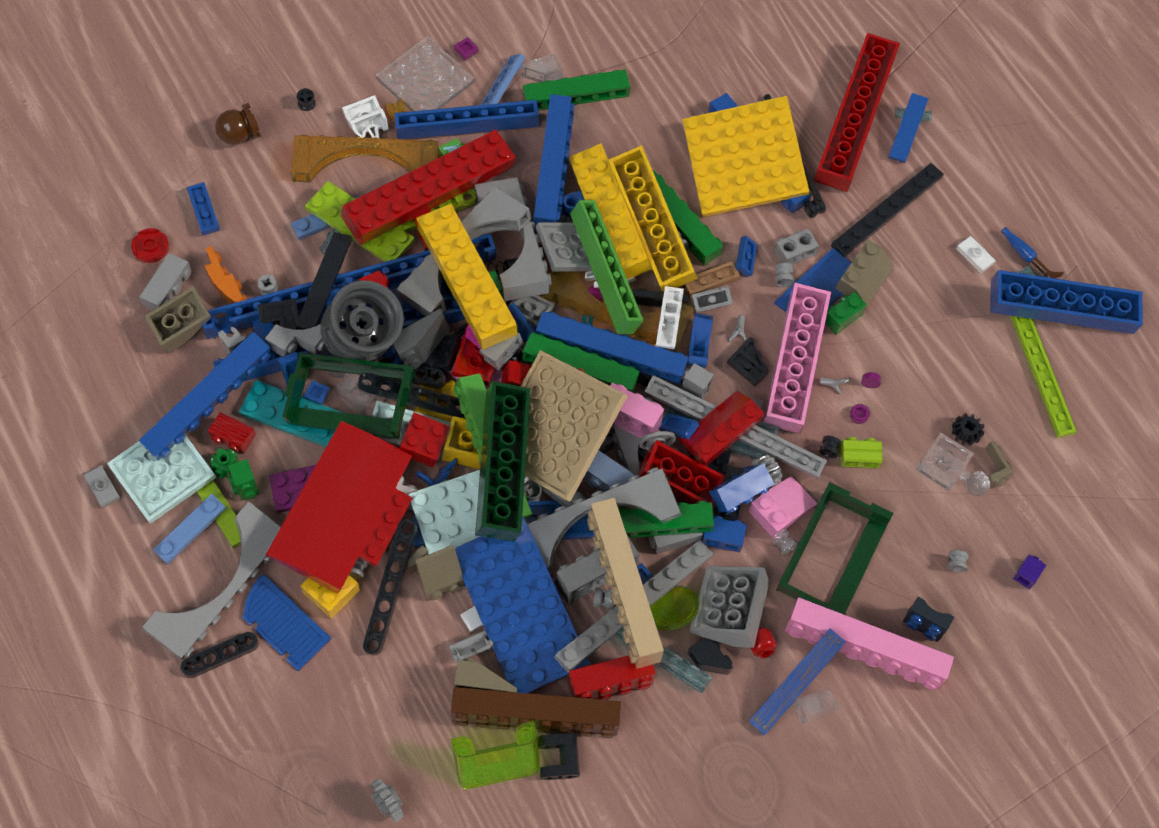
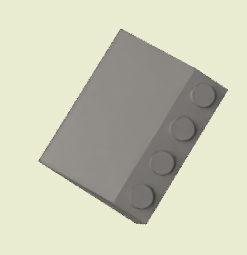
[690,566,770,648]

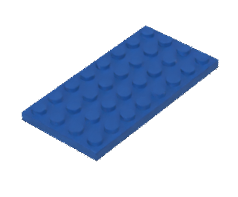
[455,516,591,693]

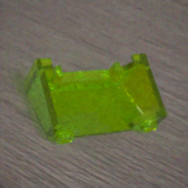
[451,721,540,789]

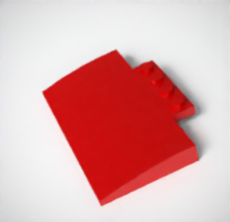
[265,421,413,594]

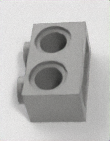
[774,229,819,265]

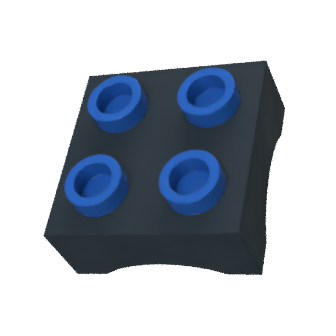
[902,596,954,642]

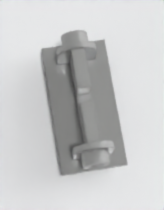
[449,630,494,663]

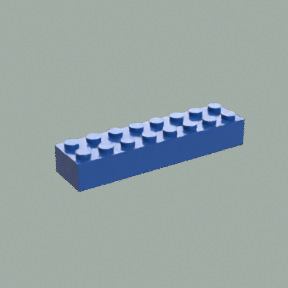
[534,94,575,236]
[990,270,1143,334]

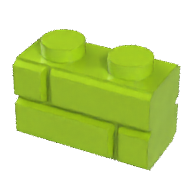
[840,437,882,469]

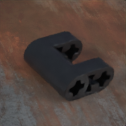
[537,733,580,780]

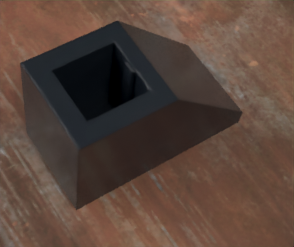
[687,637,733,675]

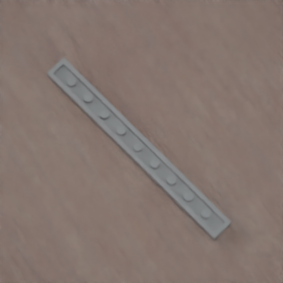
[644,375,827,479]
[554,540,713,672]

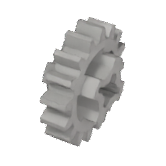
[370,778,404,823]

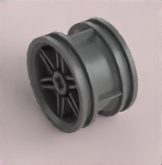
[320,281,404,362]

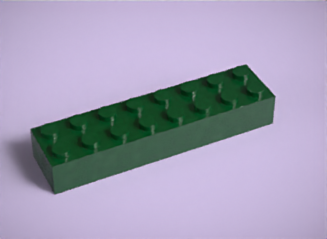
[475,381,530,542]

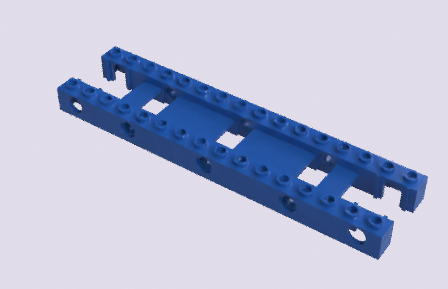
[203,233,513,382]

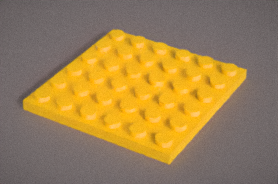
[682,96,809,217]

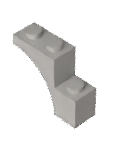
[265,324,326,357]

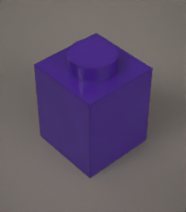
[1012,554,1046,590]

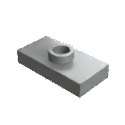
[84,465,120,509]

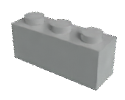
[139,253,191,310]

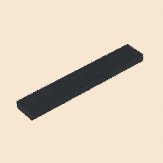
[296,232,352,330]

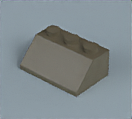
[835,239,894,306]

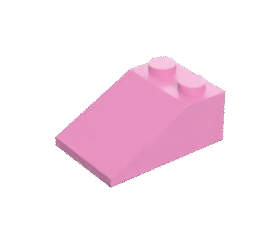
[748,476,818,540]

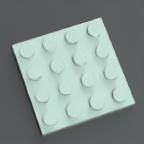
[107,435,216,524]
[408,470,480,554]

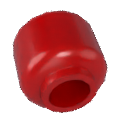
[750,627,777,659]

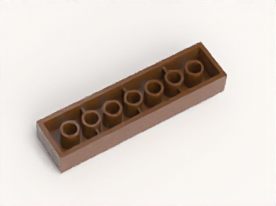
[451,687,621,738]

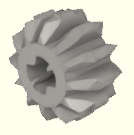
[752,454,782,488]

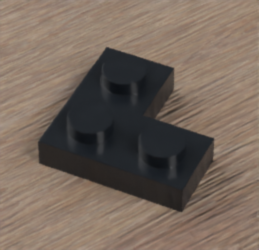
[257,299,299,330]

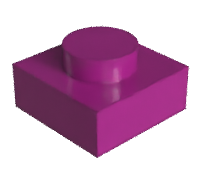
[454,37,479,61]

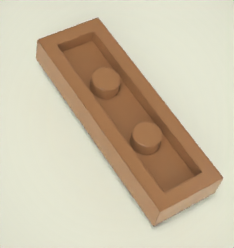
[683,261,740,298]

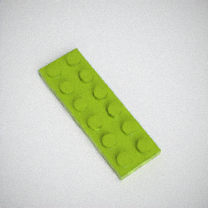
[305,181,415,262]

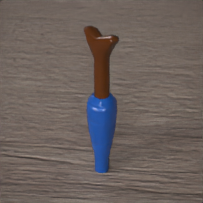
[1001,227,1064,279]

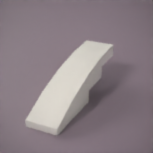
[656,286,684,349]

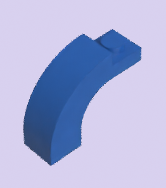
[687,313,713,368]

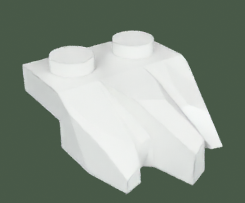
[342,95,389,141]

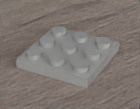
[536,223,592,272]

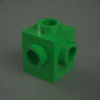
[210,448,239,479]

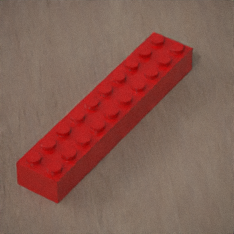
[814,33,900,192]
[340,130,516,245]

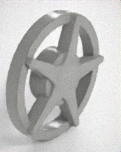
[639,430,676,450]

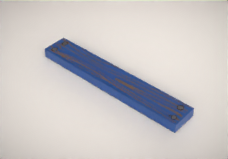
[749,628,846,735]

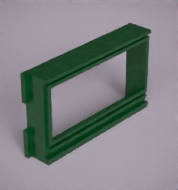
[282,353,415,439]
[776,482,894,615]

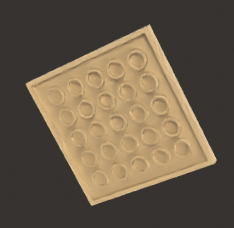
[520,350,628,502]

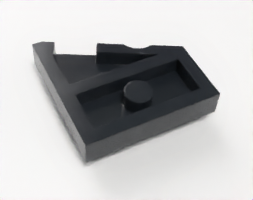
[727,337,768,386]

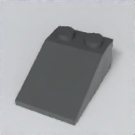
[393,309,450,369]

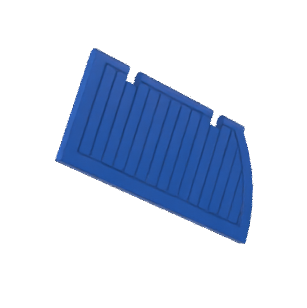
[774,248,851,311]
[242,574,332,671]

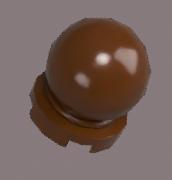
[215,103,261,145]

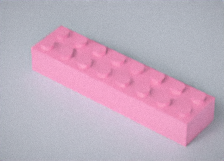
[762,283,831,434]
[785,597,954,690]

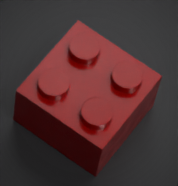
[399,412,450,468]

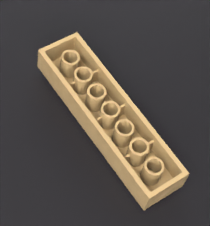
[587,498,664,669]

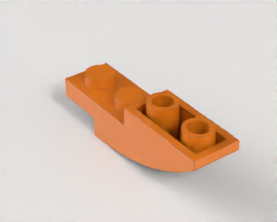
[205,246,247,304]

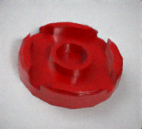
[131,228,169,263]

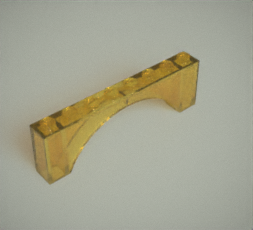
[291,135,439,183]
[540,268,695,352]

